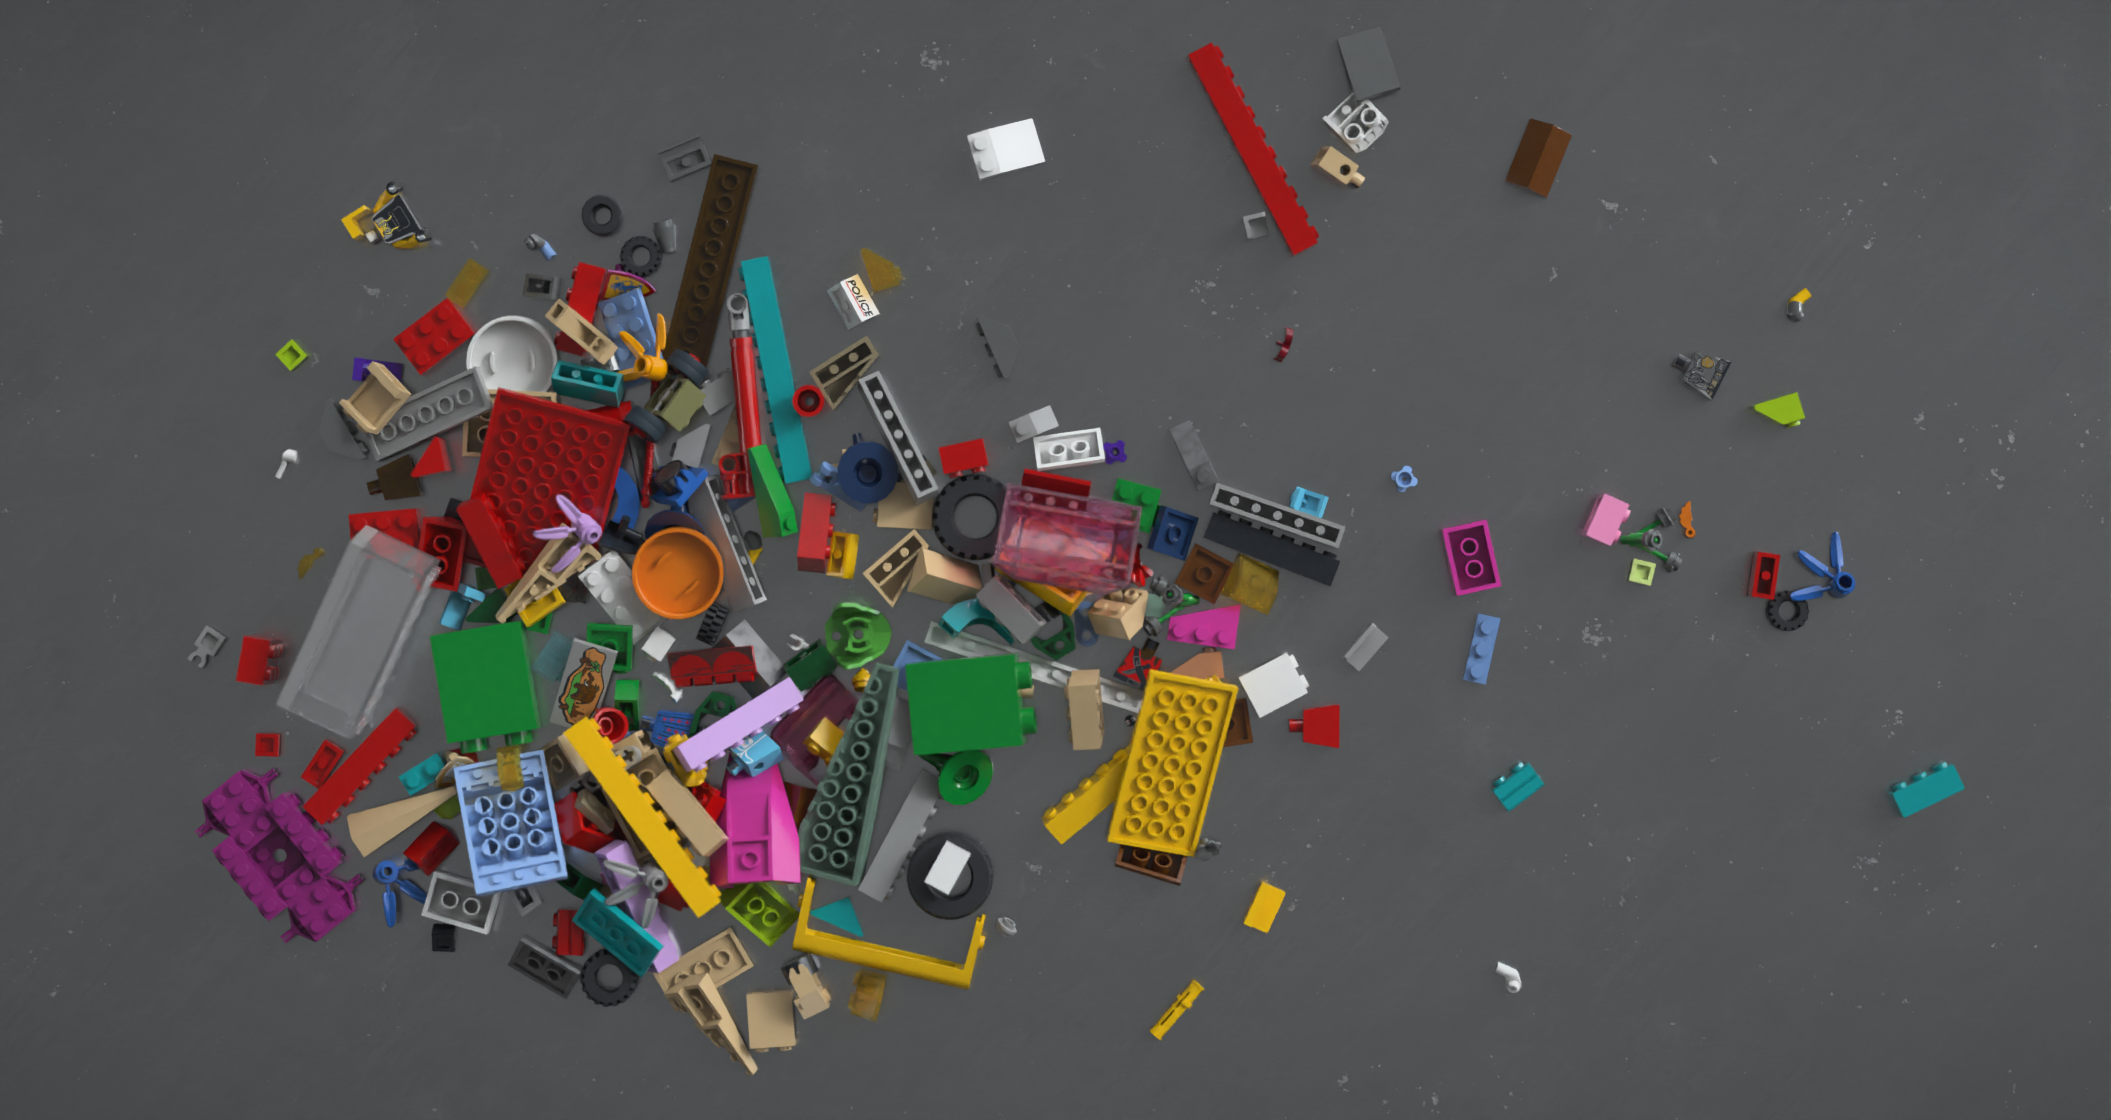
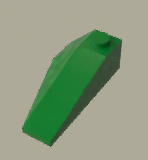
[747,444,798,538]

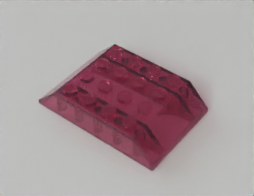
[993,483,1142,595]

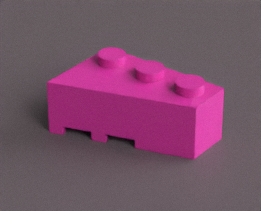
[1166,604,1241,649]

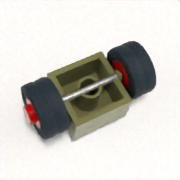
[624,349,708,443]

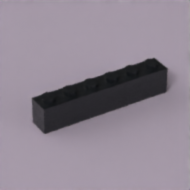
[1203,510,1340,586]

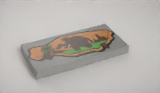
[549,638,618,728]

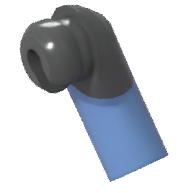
[524,234,556,261]

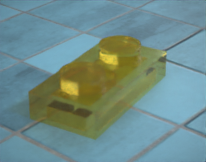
[445,258,489,308]

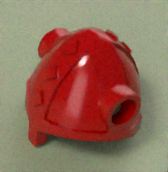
[593,707,629,744]

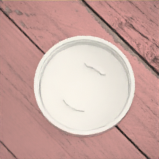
[466,315,559,392]

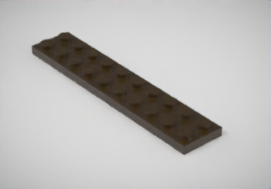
[662,154,758,384]

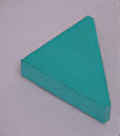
[810,896,864,937]

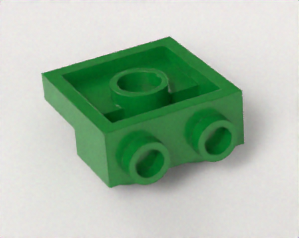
[586,623,633,674]

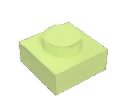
[1628,558,1656,586]

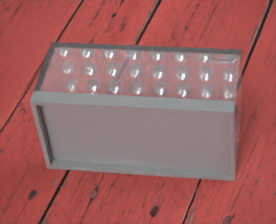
[276,525,441,740]

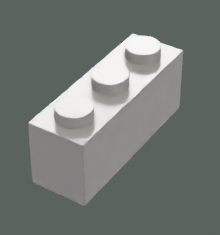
[976,574,1047,644]

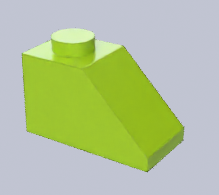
[1751,392,1805,428]

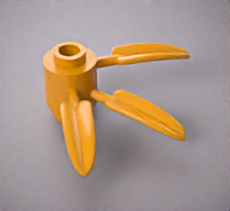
[616,313,668,381]

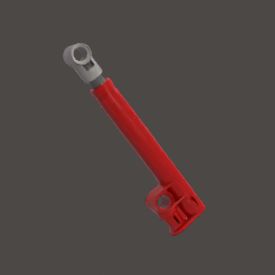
[719,293,762,499]

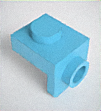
[1290,487,1329,519]

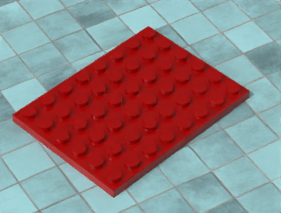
[463,387,631,595]

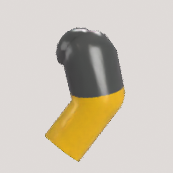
[1788,288,1812,322]
[744,531,763,564]

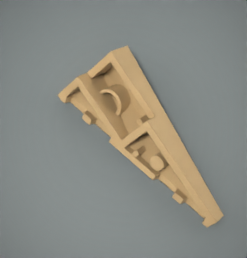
[347,785,458,857]
[664,972,758,1076]

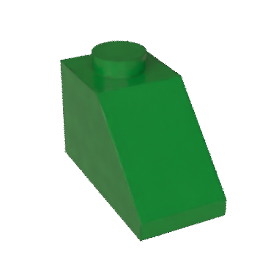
[614,680,640,731]

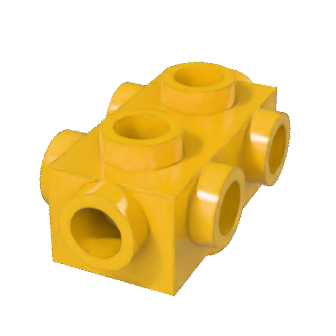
[663,733,708,787]

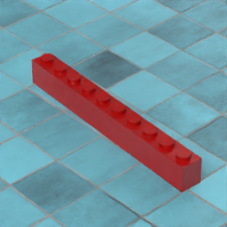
[1187,42,1319,256]

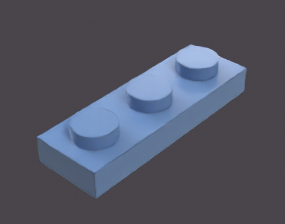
[1463,613,1501,685]

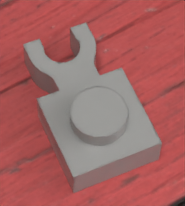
[188,625,226,668]

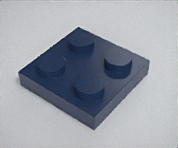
[1147,505,1199,561]

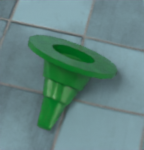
[919,750,993,805]

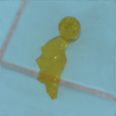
[297,547,325,579]

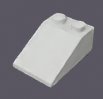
[967,118,1045,181]

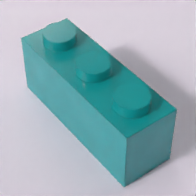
[551,360,625,407]
[1888,762,1965,818]

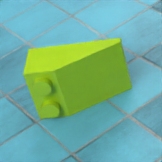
[719,882,800,947]

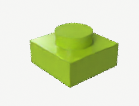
[275,339,308,371]

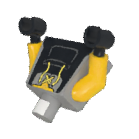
[365,179,432,249]

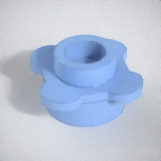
[1391,466,1418,492]

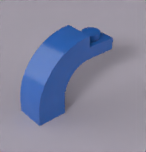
[612,466,641,529]

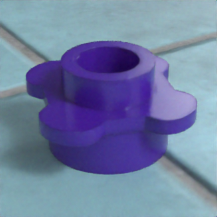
[1103,440,1127,464]

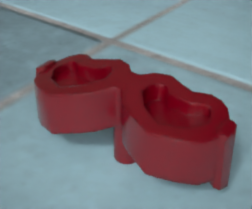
[1273,327,1294,363]

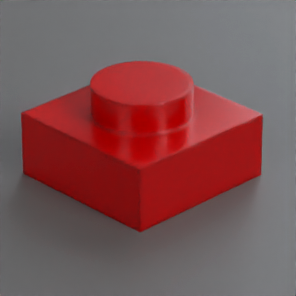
[255,733,280,757]

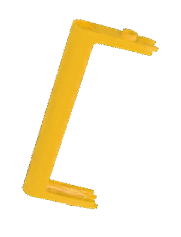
[792,874,986,990]

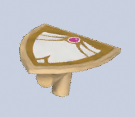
[434,751,475,790]

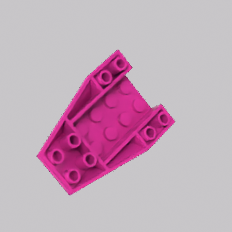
[710,753,801,889]

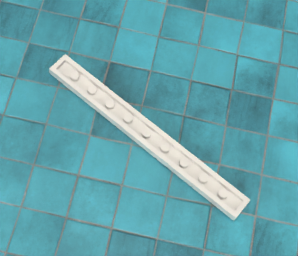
[925,621,1144,713]

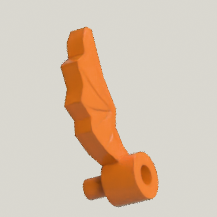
[1679,501,1696,539]

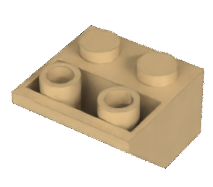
[1087,585,1148,640]

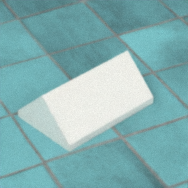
[1033,428,1105,471]

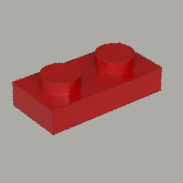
[301,739,345,789]

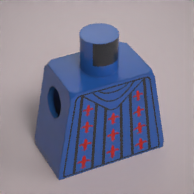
[640,710,695,748]

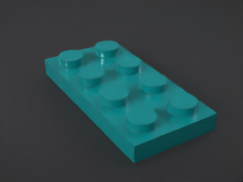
[572,889,664,978]

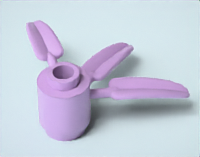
[533,495,602,573]

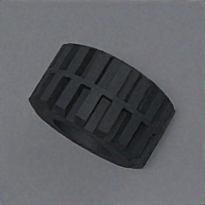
[580,949,639,1007]

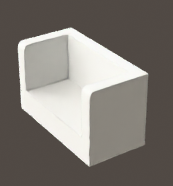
[924,840,971,895]

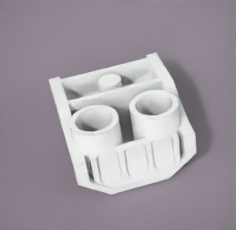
[1323,90,1389,153]

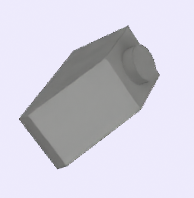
[1008,405,1059,444]
[669,424,712,468]

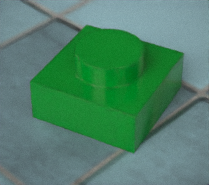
[525,612,553,634]

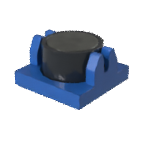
[652,460,709,507]

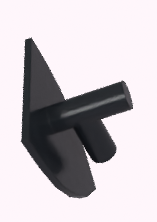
[598,515,645,555]

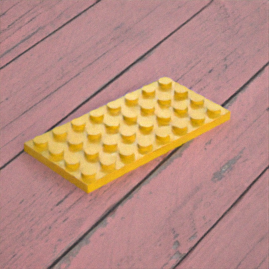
[1106,670,1238,857]

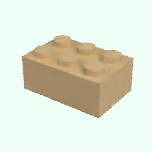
[1064,669,1105,750]

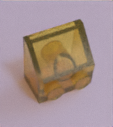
[1221,553,1279,615]
[848,968,888,1022]

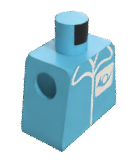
[726,731,784,777]

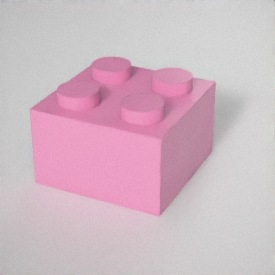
[1581,493,1630,546]

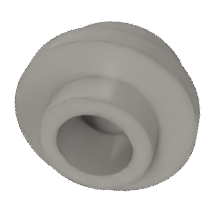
[995,917,1017,938]

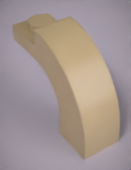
[545,299,618,365]

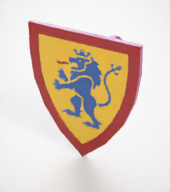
[600,264,656,300]

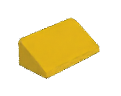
[826,531,859,579]

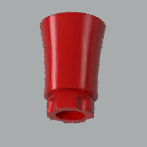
[792,385,824,417]

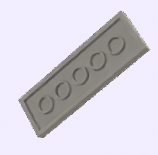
[366,366,493,462]

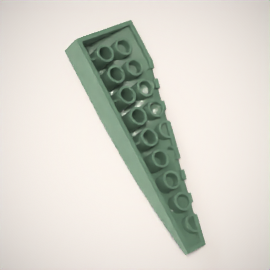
[798,663,899,886]

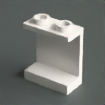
[1238,652,1309,718]

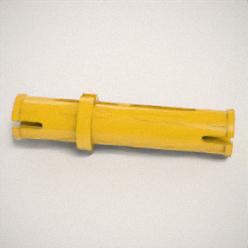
[1149,979,1204,1040]

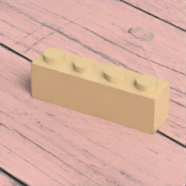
[646,769,729,857]

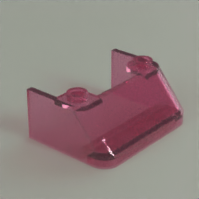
[770,674,860,786]

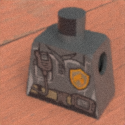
[1673,351,1732,401]

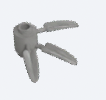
[603,860,669,929]

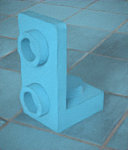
[439,583,486,630]

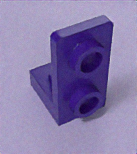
[352,357,403,383]

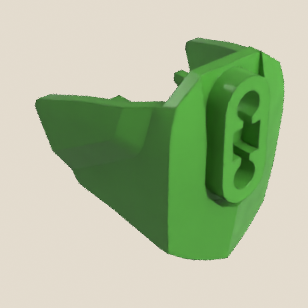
[825,603,892,669]

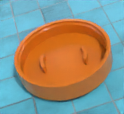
[632,527,724,619]

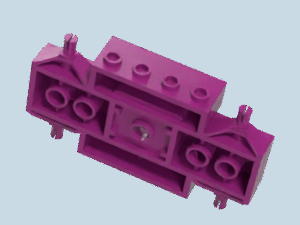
[195,768,364,944]

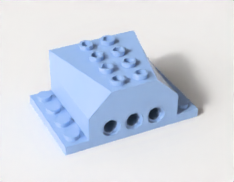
[453,750,568,897]

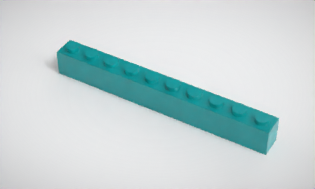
[738,256,812,484]

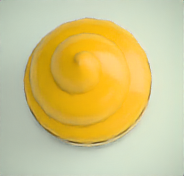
[852,668,871,692]

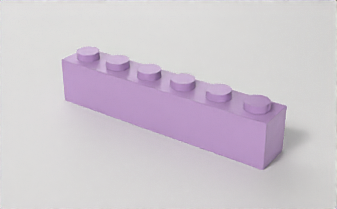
[673,677,804,773]
[595,839,679,973]

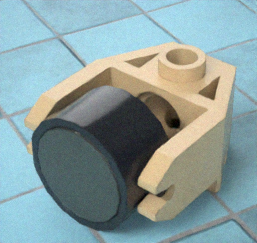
[780,953,831,1020]

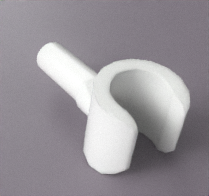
[275,449,298,479]
[787,634,810,651]

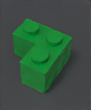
[1112,478,1162,534]

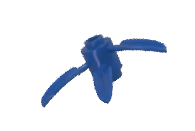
[1790,531,1855,601]
[372,859,427,928]

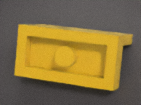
[341,205,372,242]
[1243,881,1286,933]

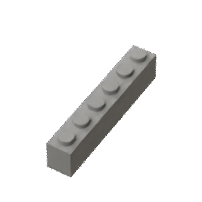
[858,371,939,506]
[688,474,767,613]
[1209,483,1346,548]
[858,769,943,903]

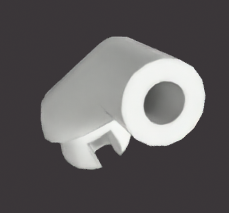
[1494,962,1521,993]

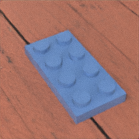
[598,288,668,389]

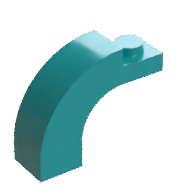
[938,599,1015,645]

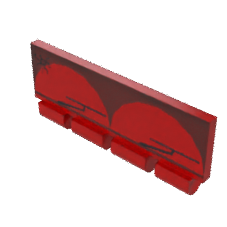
[667,645,757,688]

